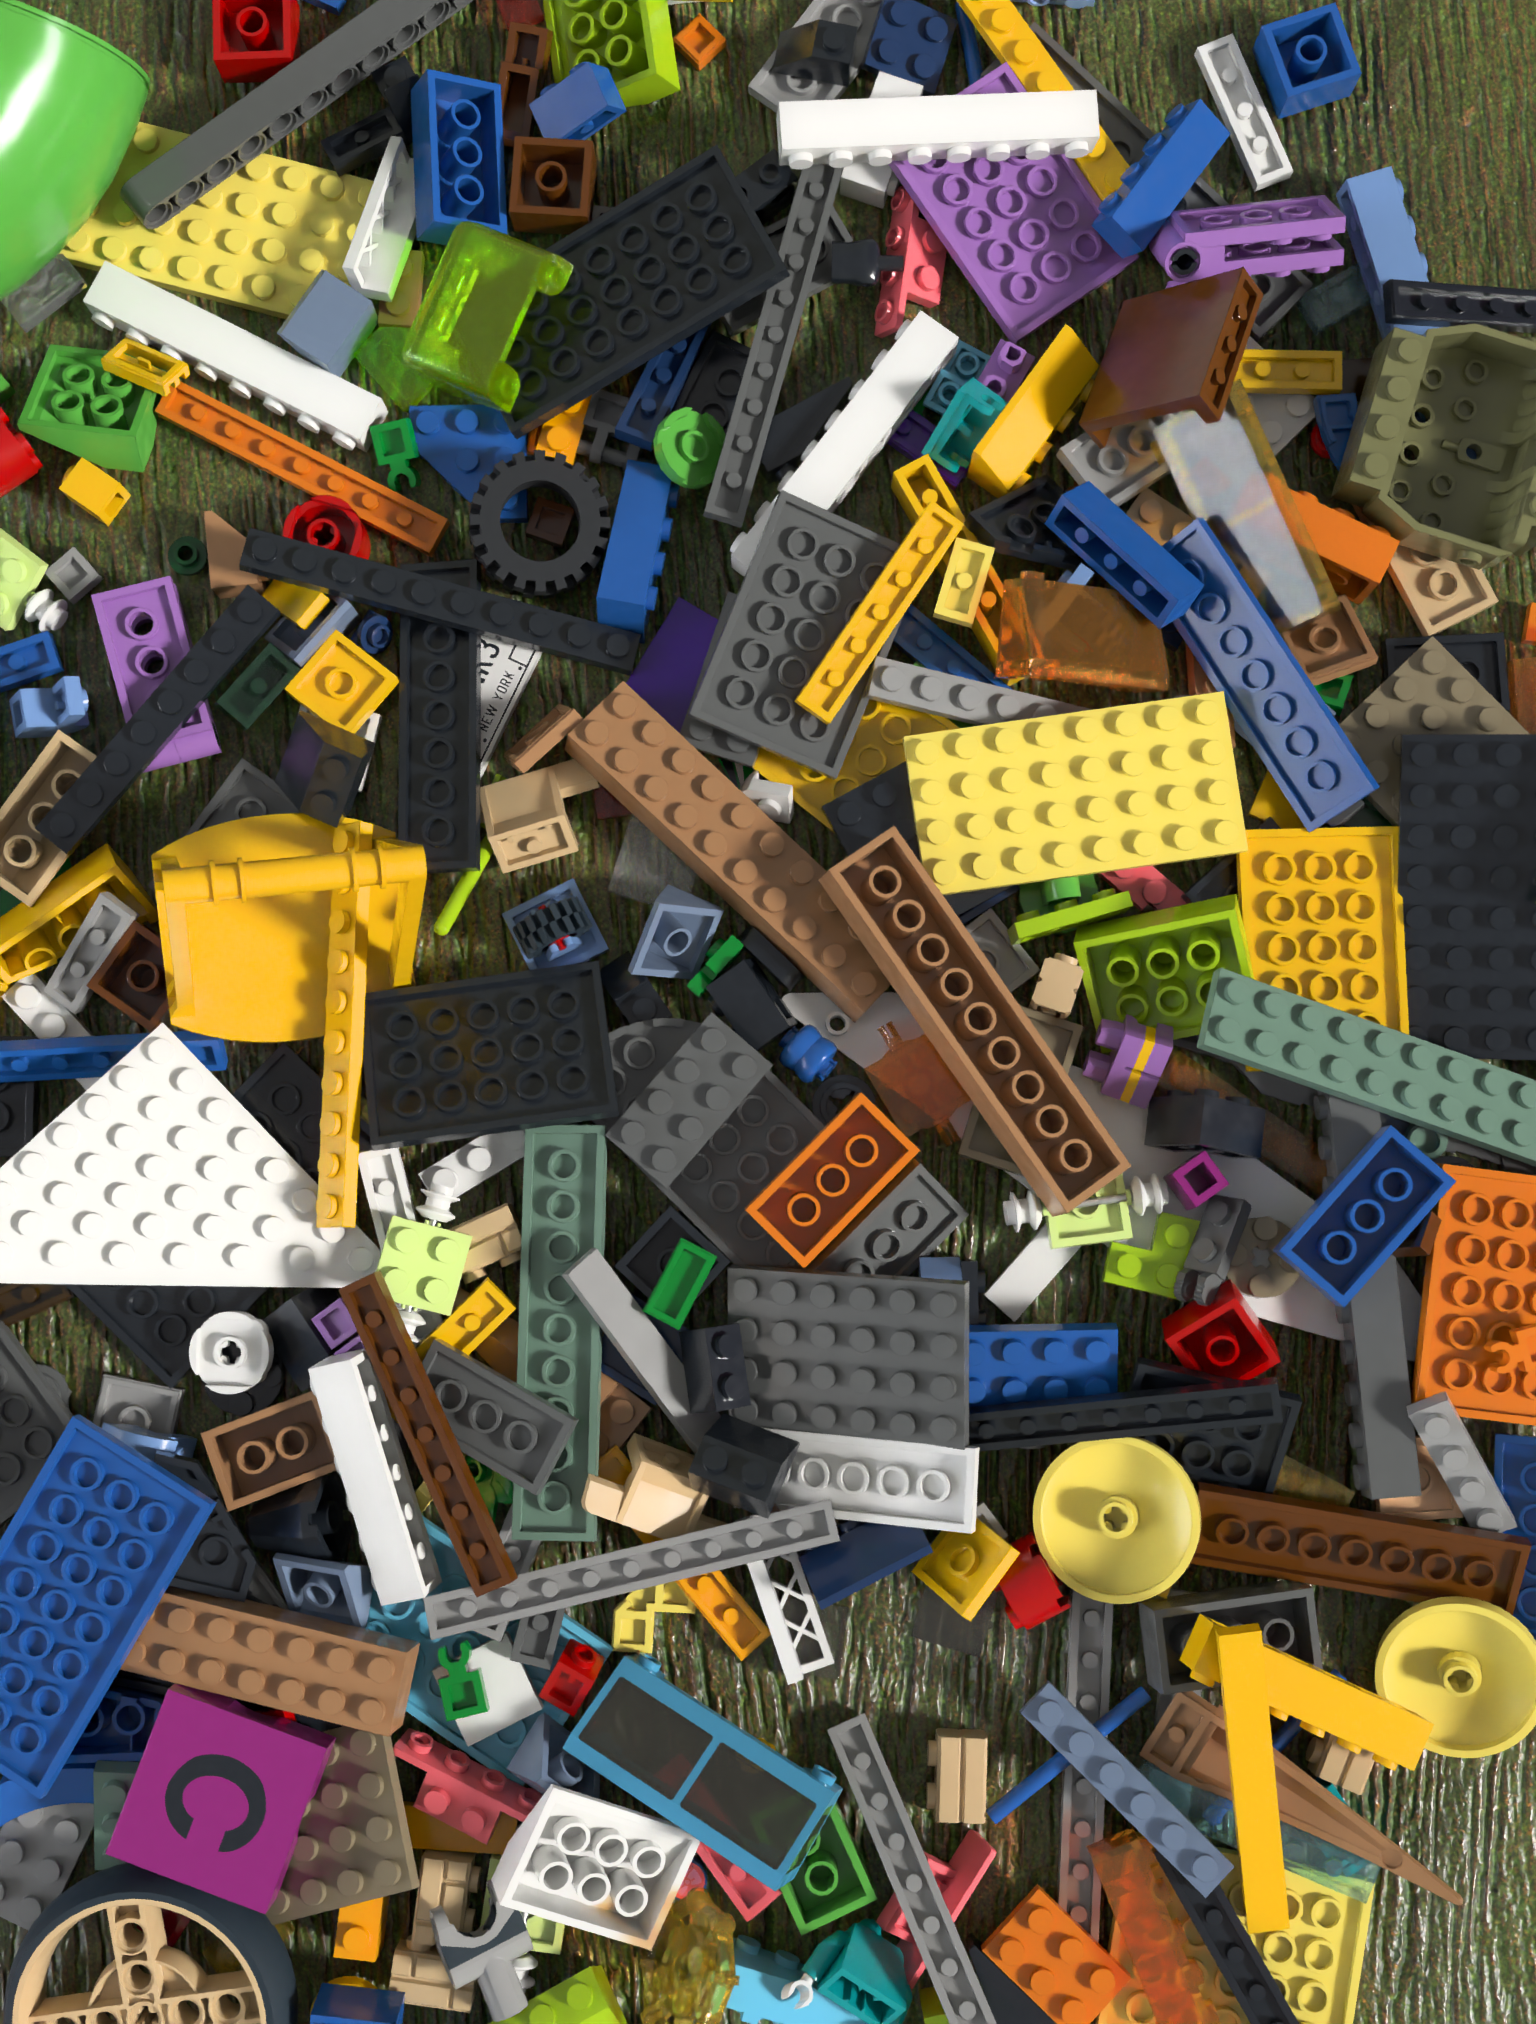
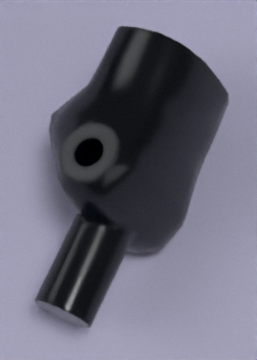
[831,239,903,287]

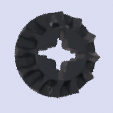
[812,1074,876,1126]

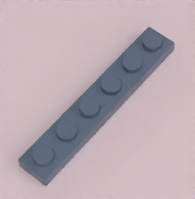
[1019,1681,1234,1898]

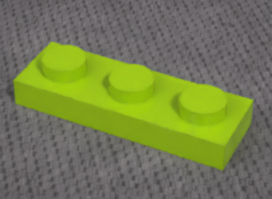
[1007,888,1133,946]

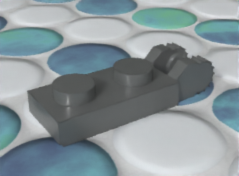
[1173,1195,1252,1306]

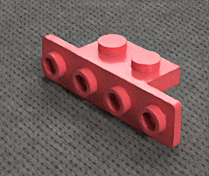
[874,185,947,338]
[393,1728,542,1845]
[876,1829,997,1991]

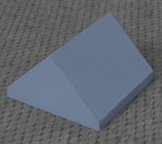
[277,269,378,377]
[264,592,362,669]
[628,884,724,980]
[273,1553,373,1628]
[506,1712,600,1799]

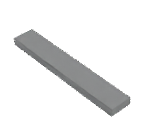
[562,1248,721,1455]

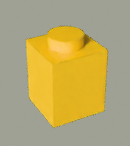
[59,457,131,526]

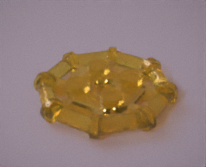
[638,1887,740,2024]

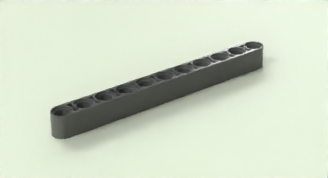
[120,0,473,229]

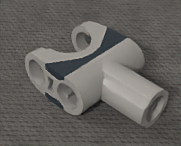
[429,1879,533,2022]

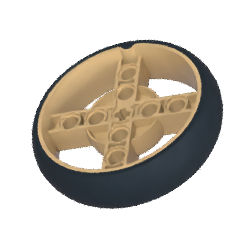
[3,1863,298,2024]

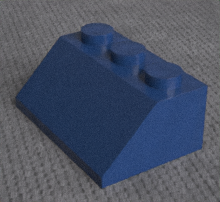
[798,1520,933,1610]

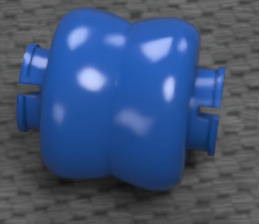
[778,1024,838,1083]

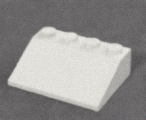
[491,1784,701,1950]

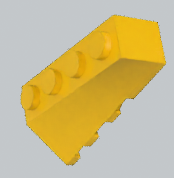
[0,843,159,985]

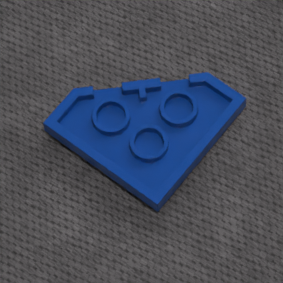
[409,404,528,523]

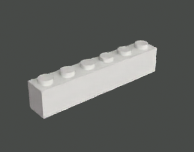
[308,1348,442,1606]

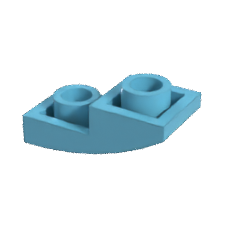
[923,340,991,416]

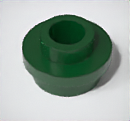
[168,536,208,576]

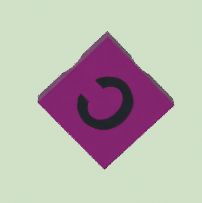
[105,1683,336,1914]

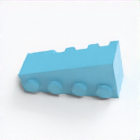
[708,1935,867,2024]

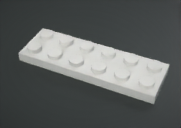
[734,1427,979,1534]

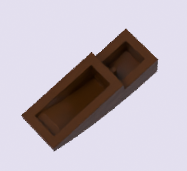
[498,21,553,148]

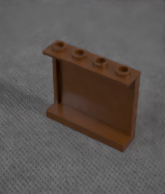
[1079,267,1264,449]

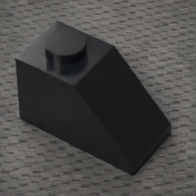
[773,19,858,87]

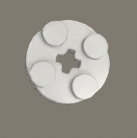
[189,1310,274,1394]

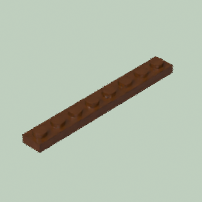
[339,1270,518,1598]

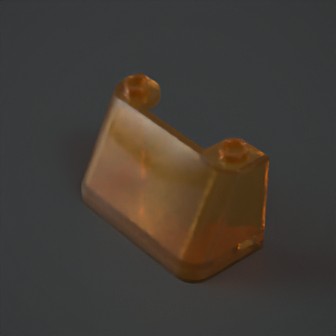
[995,571,1170,693]

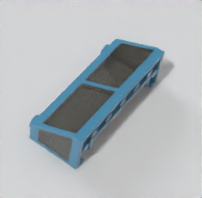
[562,1652,843,1891]

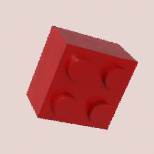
[212,0,301,83]
[1161,1279,1281,1380]

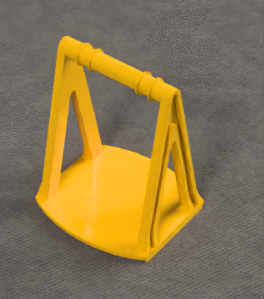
[151,813,427,1043]

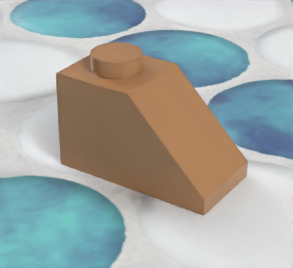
[204,510,271,599]

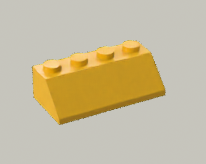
[967,324,1099,498]

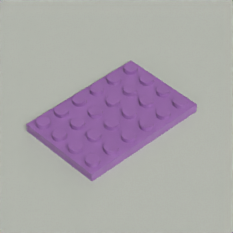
[888,62,1139,344]

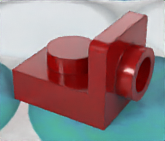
[538,1639,605,1717]

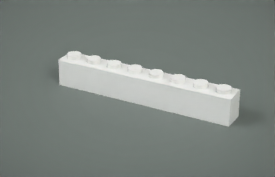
[776,90,1100,169]
[83,261,388,452]
[730,311,959,577]

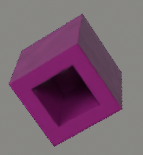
[1163,1150,1229,1211]

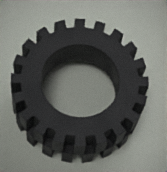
[469,450,610,599]

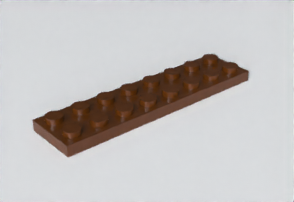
[1190,1482,1532,1615]

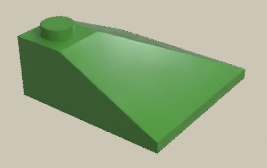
[17,344,165,472]

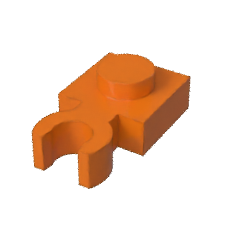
[1484,1323,1536,1374]

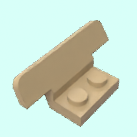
[480,759,599,874]
[581,1433,728,1539]

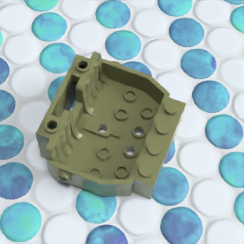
[1331,323,1536,570]

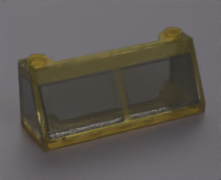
[1150,379,1341,637]

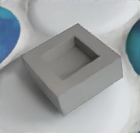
[45,546,103,605]

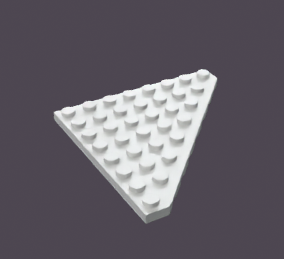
[0,1023,381,1288]

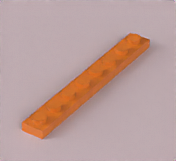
[155,381,450,557]

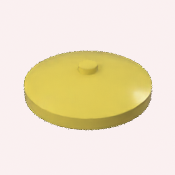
[1033,1437,1201,1604]
[1375,1596,1536,1758]

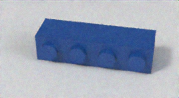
[1091,99,1231,259]
[1045,481,1204,629]

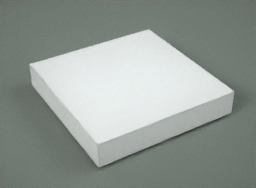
[432,1631,544,1747]

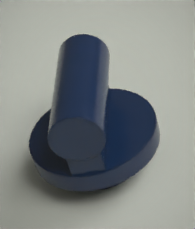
[350,609,393,654]

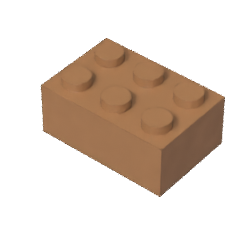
[200,1391,336,1512]

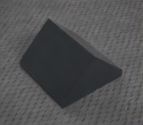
[263,1288,350,1392]

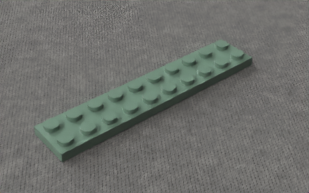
[1196,968,1536,1167]
[511,1125,608,1542]

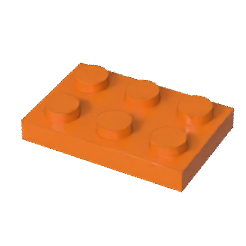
[981,1884,1131,2024]

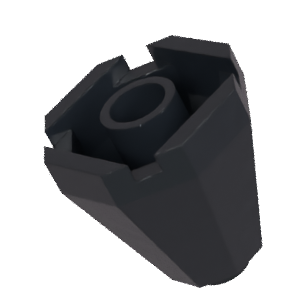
[245,1475,352,1560]

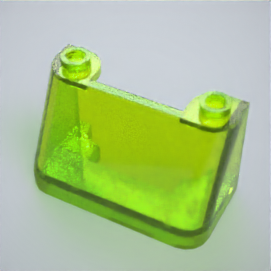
[402,221,574,413]

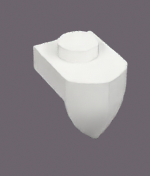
[740,770,794,824]

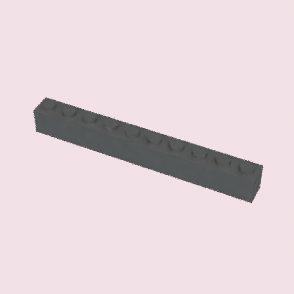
[1314,1091,1422,1500]

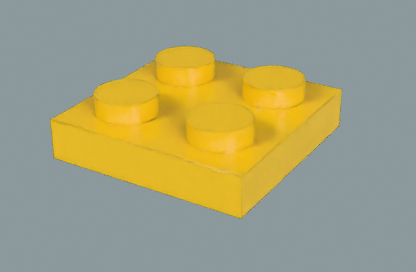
[284,629,399,734]
[911,1517,1020,1621]

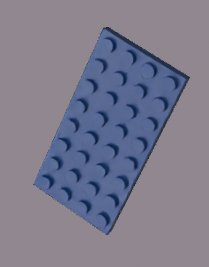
[0,1414,217,1799]

